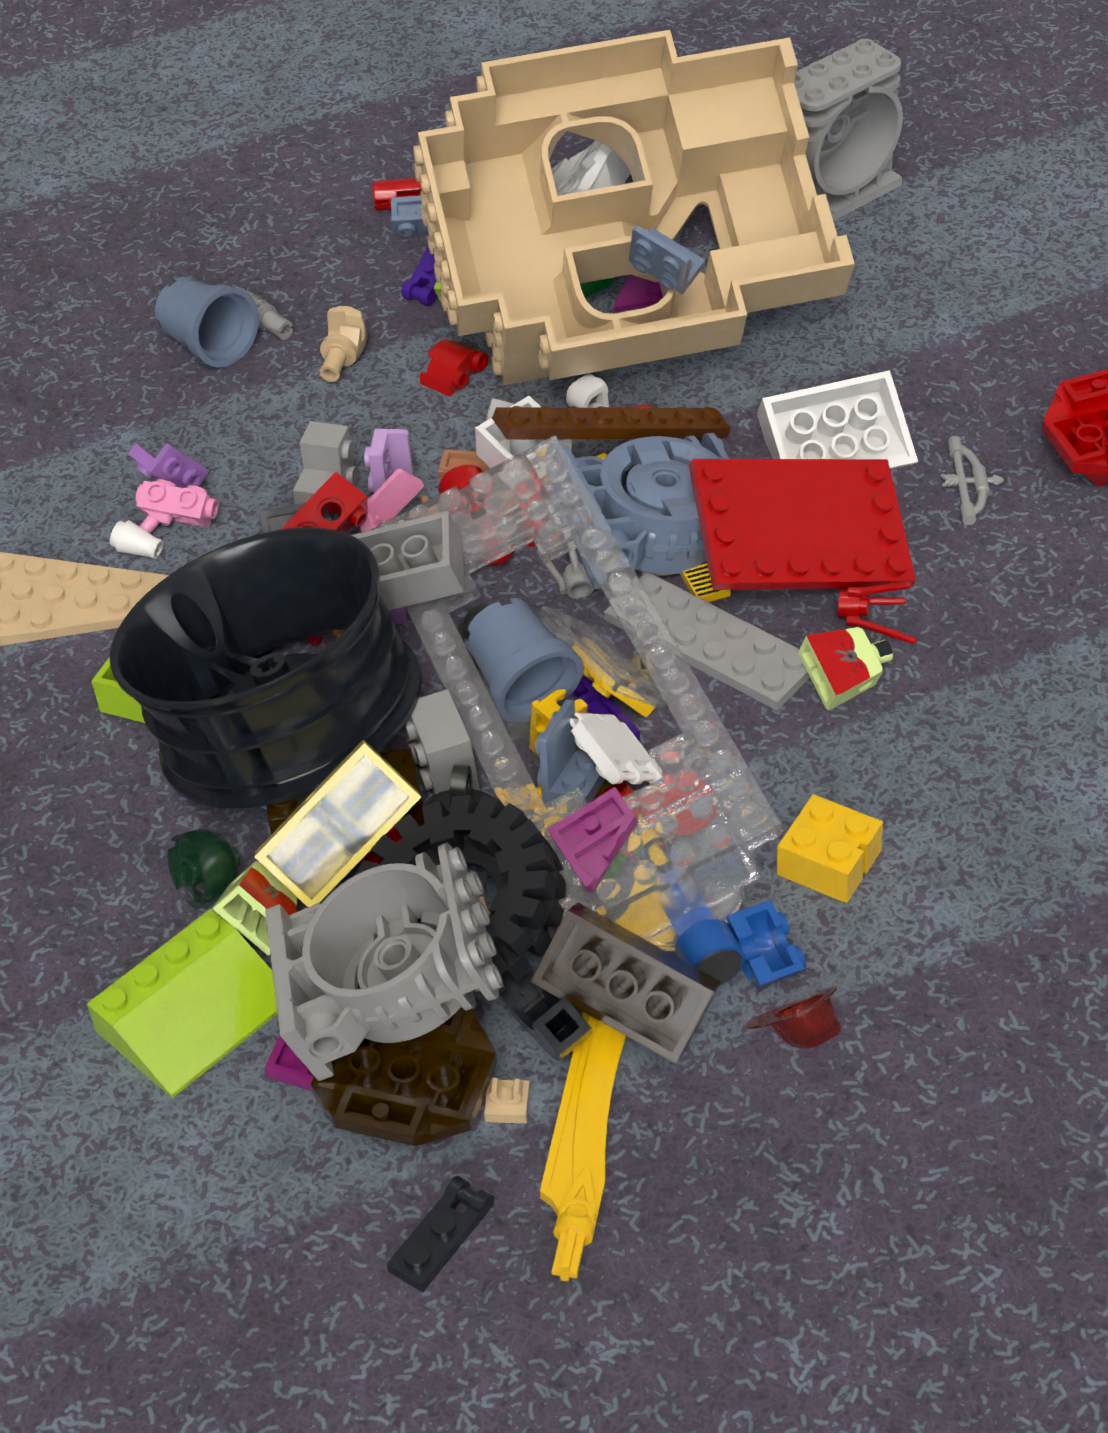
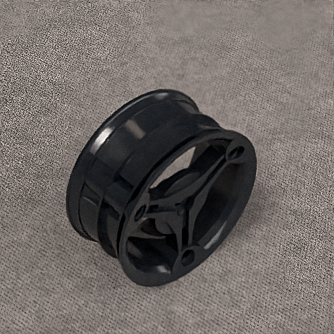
[110,527,422,809]

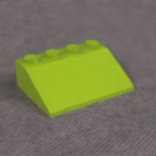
[87,909,278,1098]

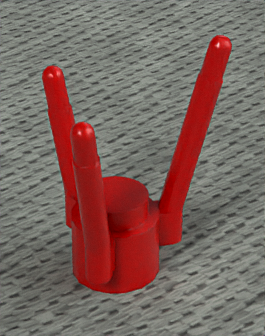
[838,582,917,644]

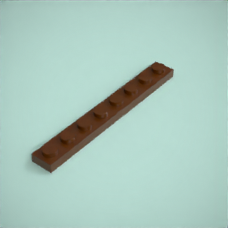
[492,406,731,440]

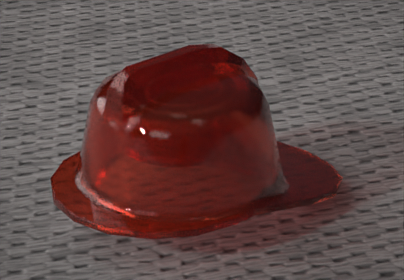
[746,986,841,1049]

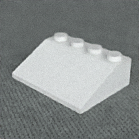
[757,370,918,469]

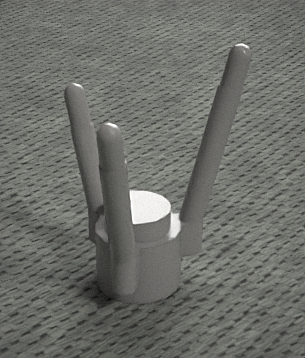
[537,525,594,599]

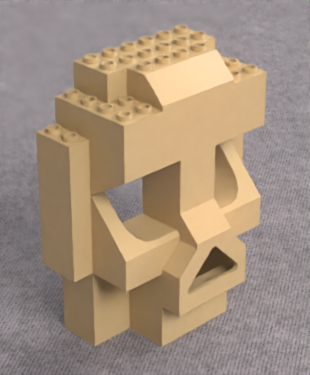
[413,30,855,385]

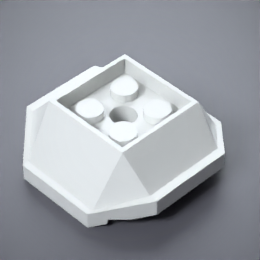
[551,140,630,196]

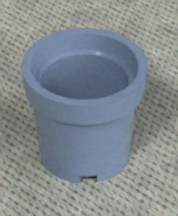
[155,277,259,368]
[464,598,584,723]

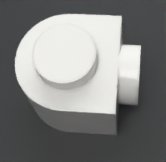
[566,373,609,408]

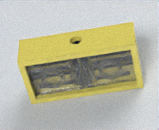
[254,739,421,907]

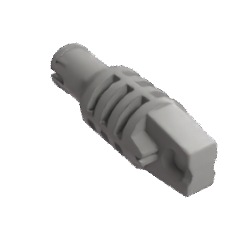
[236,286,293,340]

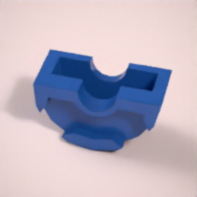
[727,900,806,988]

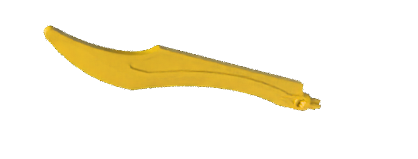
[540,813,680,1282]

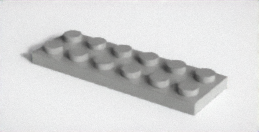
[604,572,810,711]

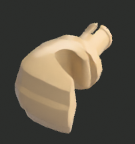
[319,306,368,382]

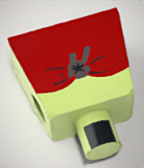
[798,627,893,710]
[213,861,297,956]

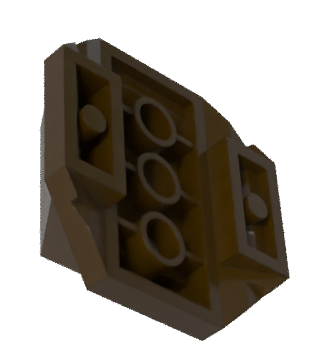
[310,1006,497,1146]

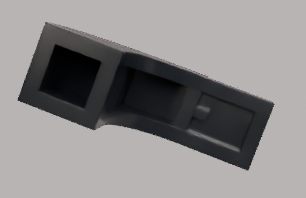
[499,970,593,1061]

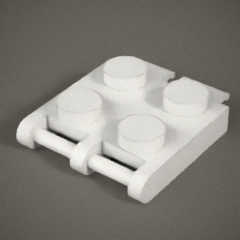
[569,713,664,785]

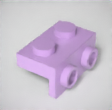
[364,429,414,493]

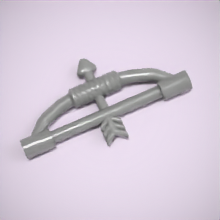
[940,436,1004,525]

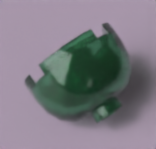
[167,829,240,909]

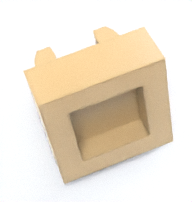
[484,1078,530,1124]

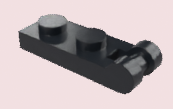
[387,1176,494,1293]

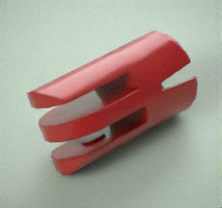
[372,178,422,211]

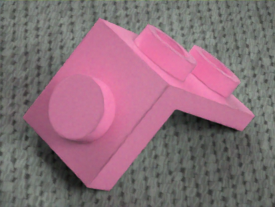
[359,469,424,532]

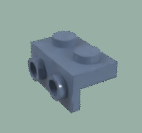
[390,196,428,237]

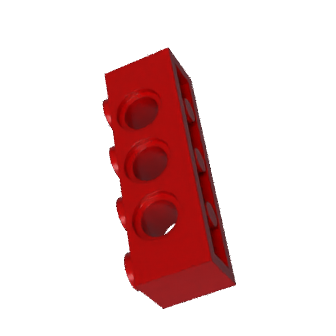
[280,472,368,533]

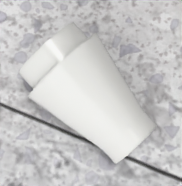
[110,520,164,559]

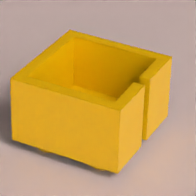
[777,794,883,903]

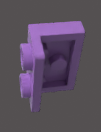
[128,443,209,488]

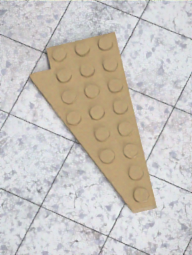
[0,552,169,646]

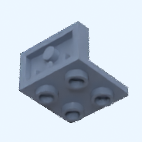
[629,225,705,295]
[535,699,606,810]

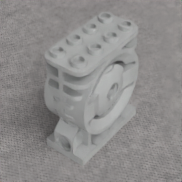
[794,39,903,221]
[265,843,503,1081]

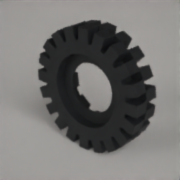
[356,795,566,995]

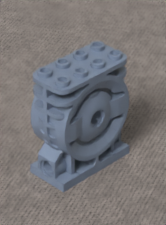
[550,433,729,590]

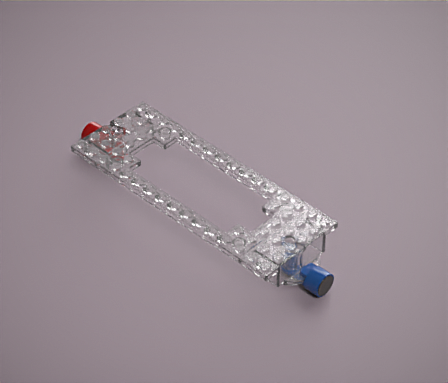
[371,435,785,984]

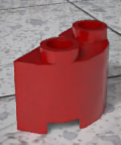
[420,339,489,397]

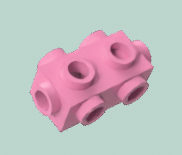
[136,479,219,534]

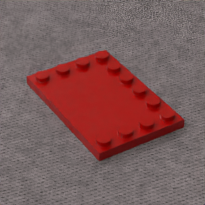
[689,459,916,590]

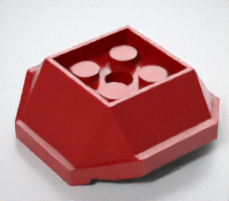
[1042,369,1108,487]

